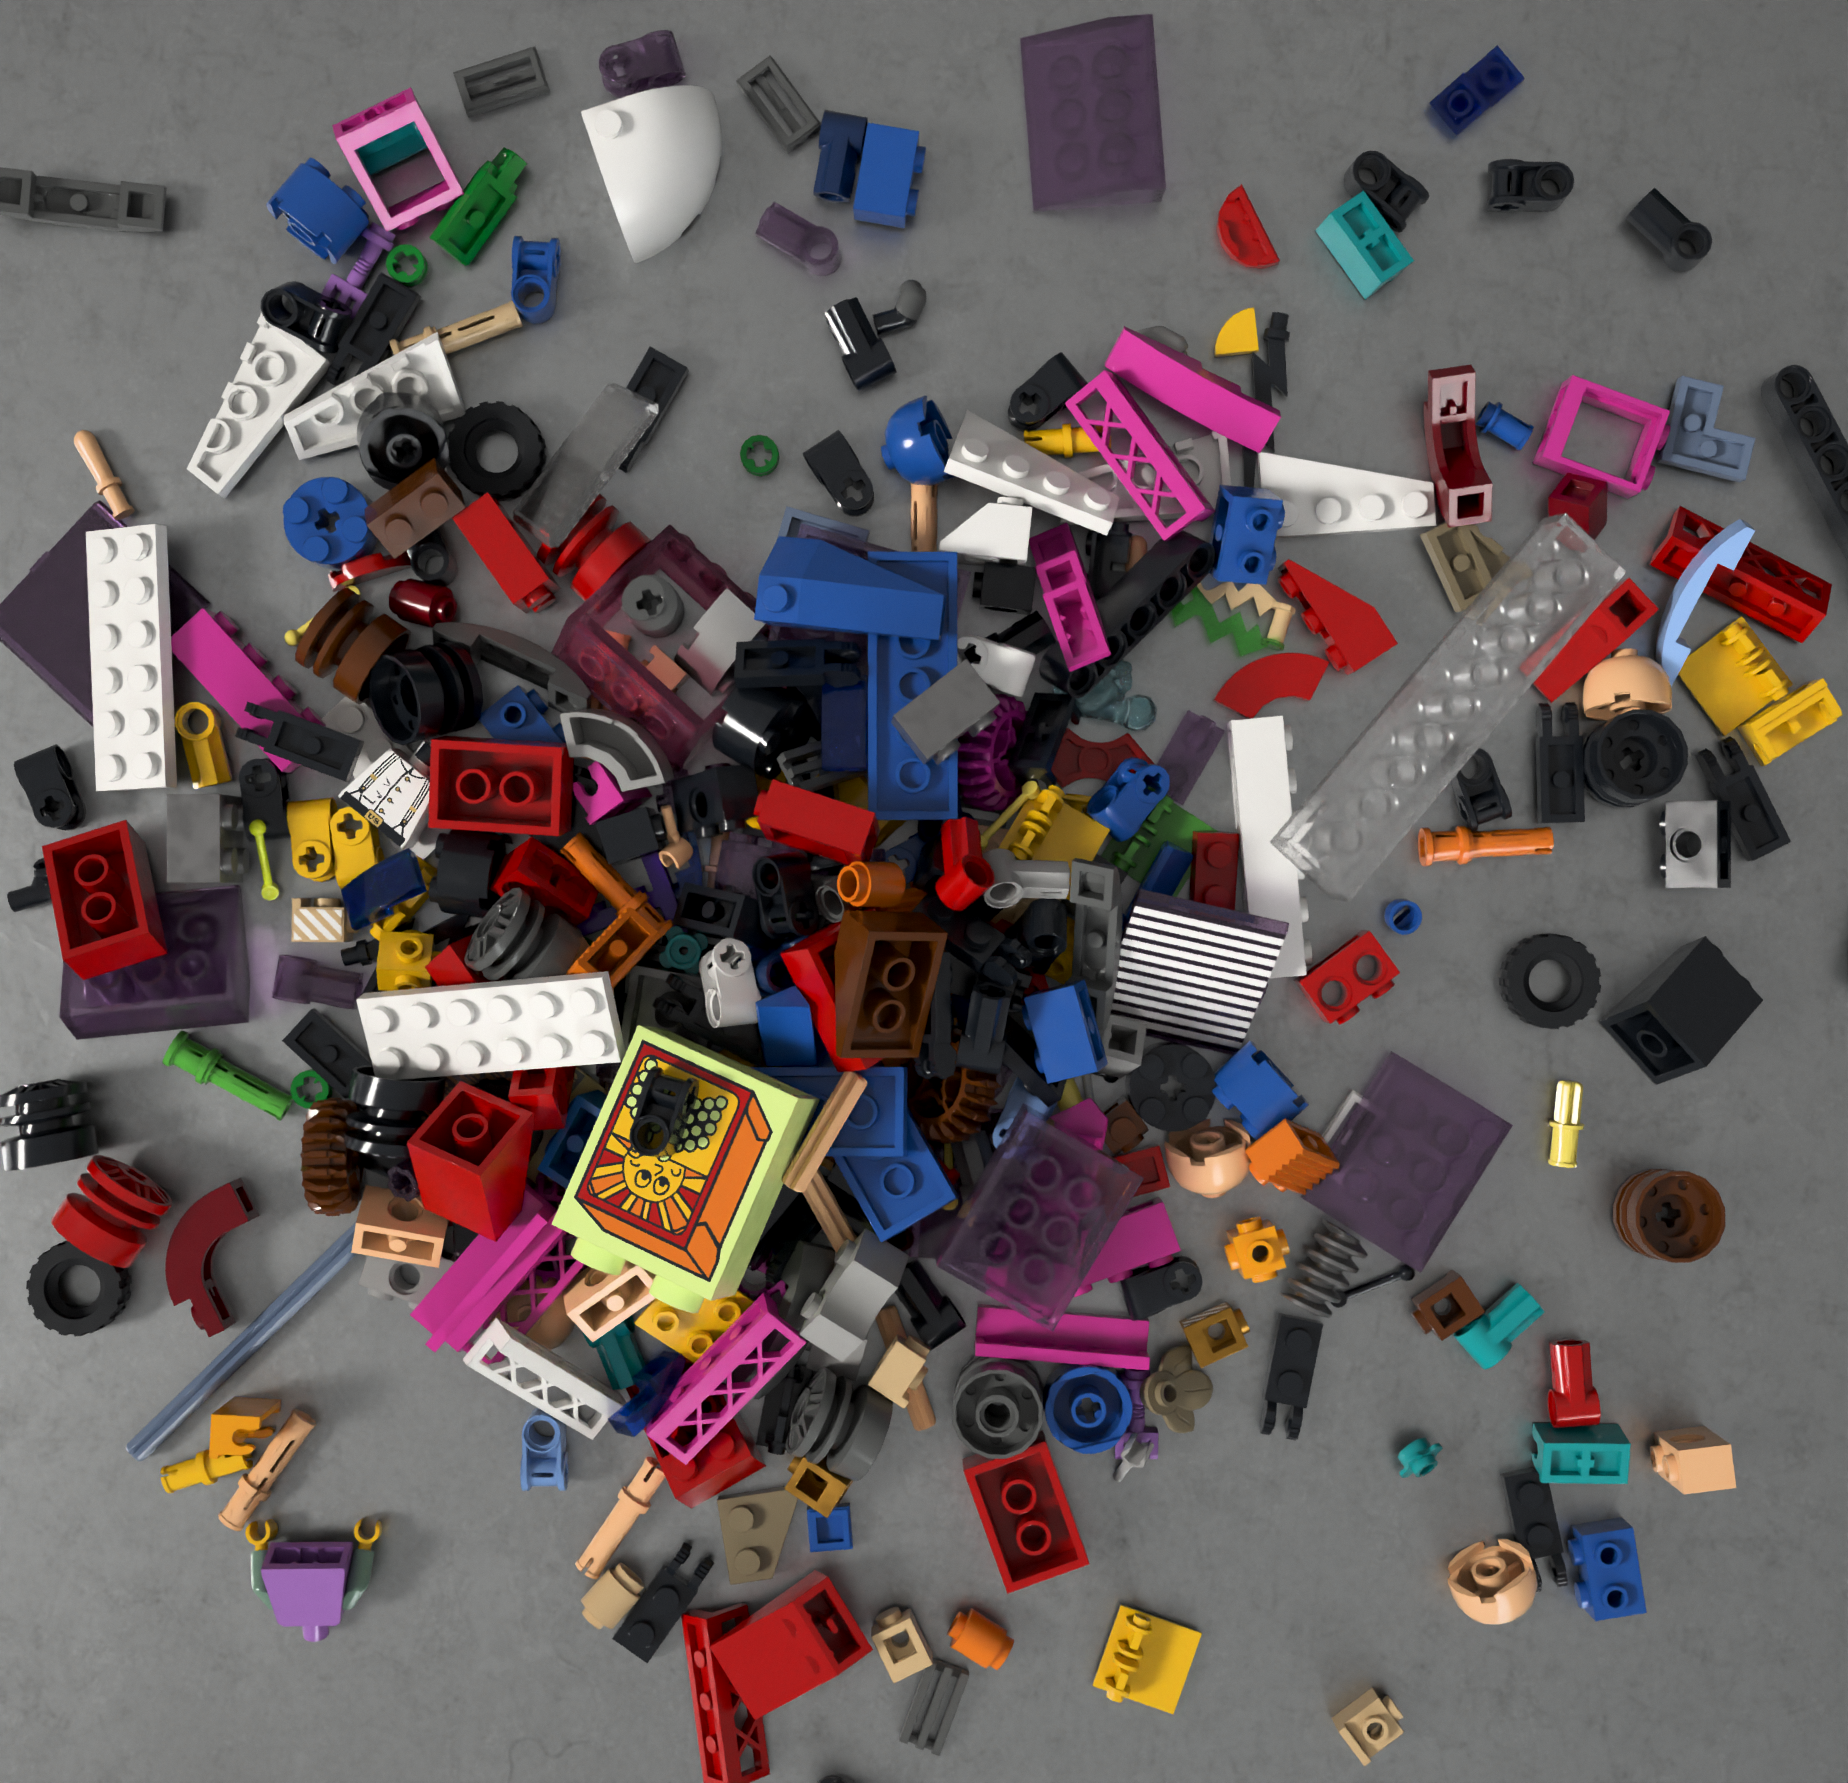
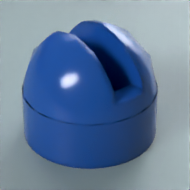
[1384,899,1422,935]

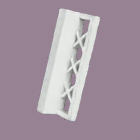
[463,1317,635,1440]

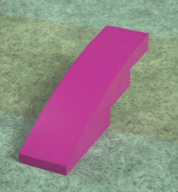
[1105,326,1281,453]
[1029,522,1111,672]

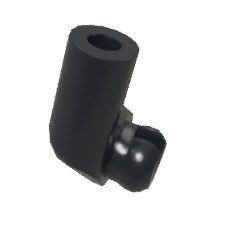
[7,858,52,912]

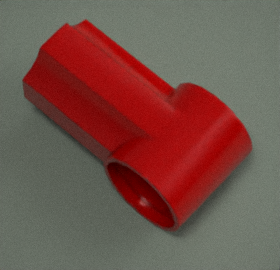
[935,816,995,911]
[1548,1339,1601,1428]

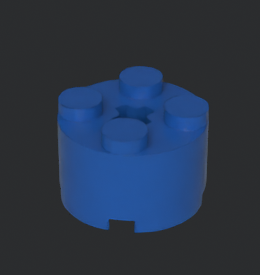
[266,158,369,264]
[283,477,378,570]
[1212,1040,1309,1140]
[1043,1363,1133,1454]

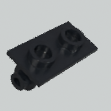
[1086,522,1133,602]
[756,1364,813,1455]

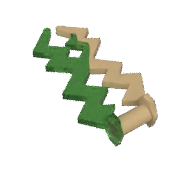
[1172,582,1296,657]

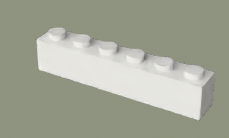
[1226,716,1312,980]

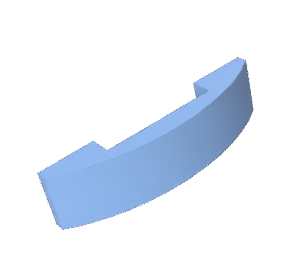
[1656,519,1755,687]

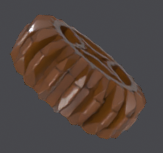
[900,1025,1003,1144]
[300,1098,366,1216]

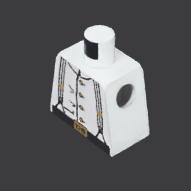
[338,740,431,849]

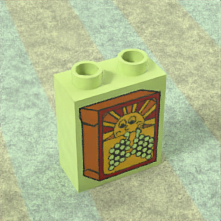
[551,1025,820,1313]

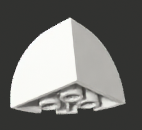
[581,85,722,264]

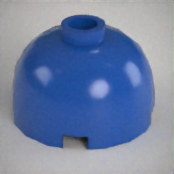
[881,395,956,486]

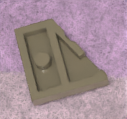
[1420,522,1532,612]
[717,1486,798,1585]

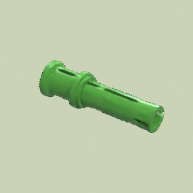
[162,1030,294,1121]

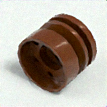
[295,587,411,704]
[1613,1169,1726,1263]

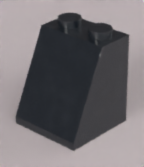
[1599,936,1763,1085]

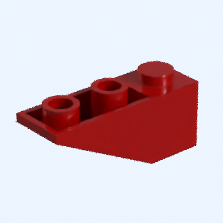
[1278,559,1398,675]
[1521,578,1659,703]

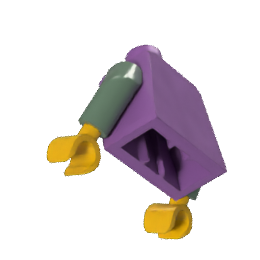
[245,1518,383,1642]

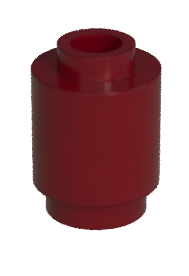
[389,578,457,628]

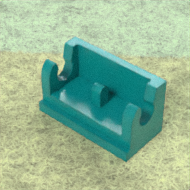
[1315,190,1414,300]
[1532,1423,1631,1484]

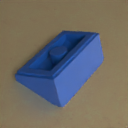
[1125,840,1193,929]
[755,985,817,1066]

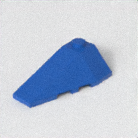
[754,536,946,641]

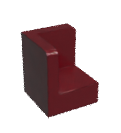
[1548,473,1608,548]

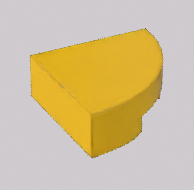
[1214,307,1259,358]

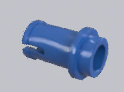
[1475,401,1534,450]

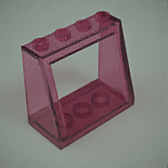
[551,524,797,773]

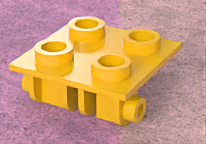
[1678,616,1793,736]
[998,785,1110,901]
[634,1290,755,1363]
[1092,1604,1202,1714]

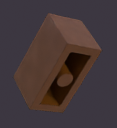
[364,458,465,559]

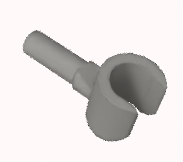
[1113,1433,1154,1482]

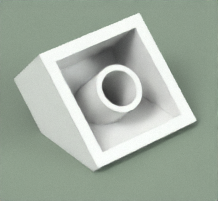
[939,497,1033,566]

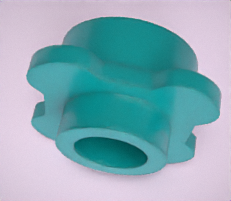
[659,926,708,974]
[1398,1438,1443,1478]

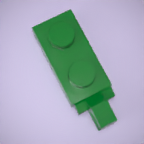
[429,147,527,266]

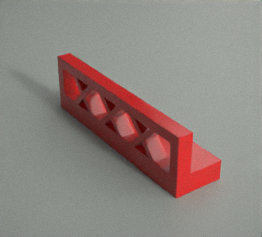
[1650,506,1832,643]
[681,1603,770,1783]

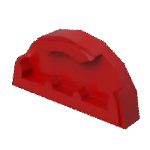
[1216,184,1280,269]
[328,550,411,592]

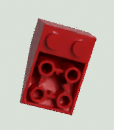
[626,1354,766,1509]
[709,1570,873,1720]

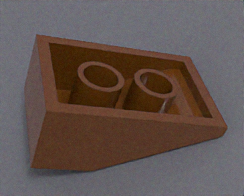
[834,910,948,1058]

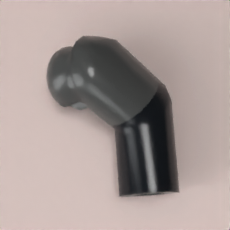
[872,280,926,336]

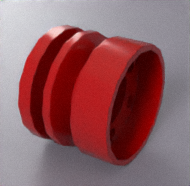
[536,492,653,609]
[51,1155,172,1268]

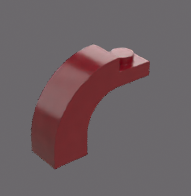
[1424,364,1493,528]
[165,1178,260,1337]

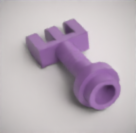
[321,222,396,320]
[1114,1367,1159,1459]

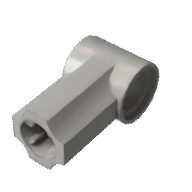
[982,848,1070,909]

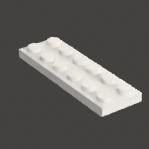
[86,524,177,792]
[356,971,626,1080]

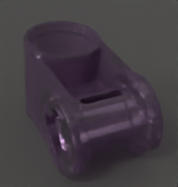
[599,30,686,98]

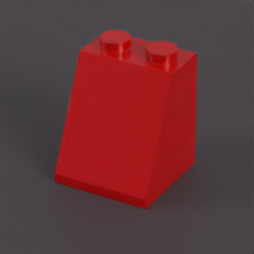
[407,1081,535,1242]

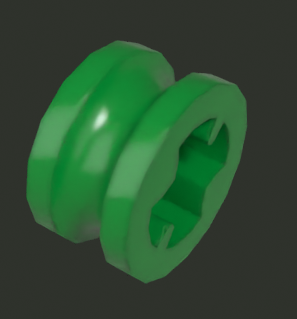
[386,244,428,288]
[740,435,780,477]
[290,1069,334,1109]

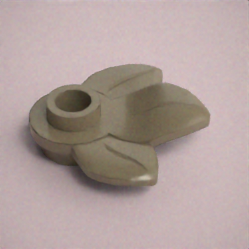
[1140,1345,1213,1433]

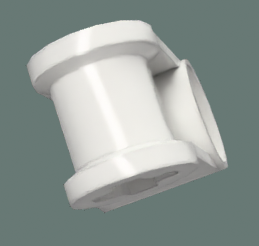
[957,634,1037,697]
[699,938,762,1028]

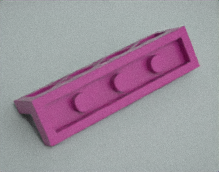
[1065,370,1216,542]
[410,1184,557,1352]
[445,1211,585,1364]
[644,1292,806,1465]
[974,1304,1150,1370]

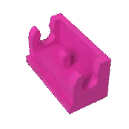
[573,761,652,825]

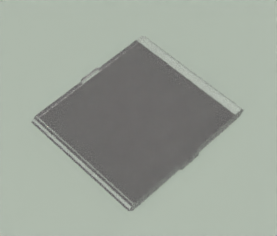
[513,383,659,548]

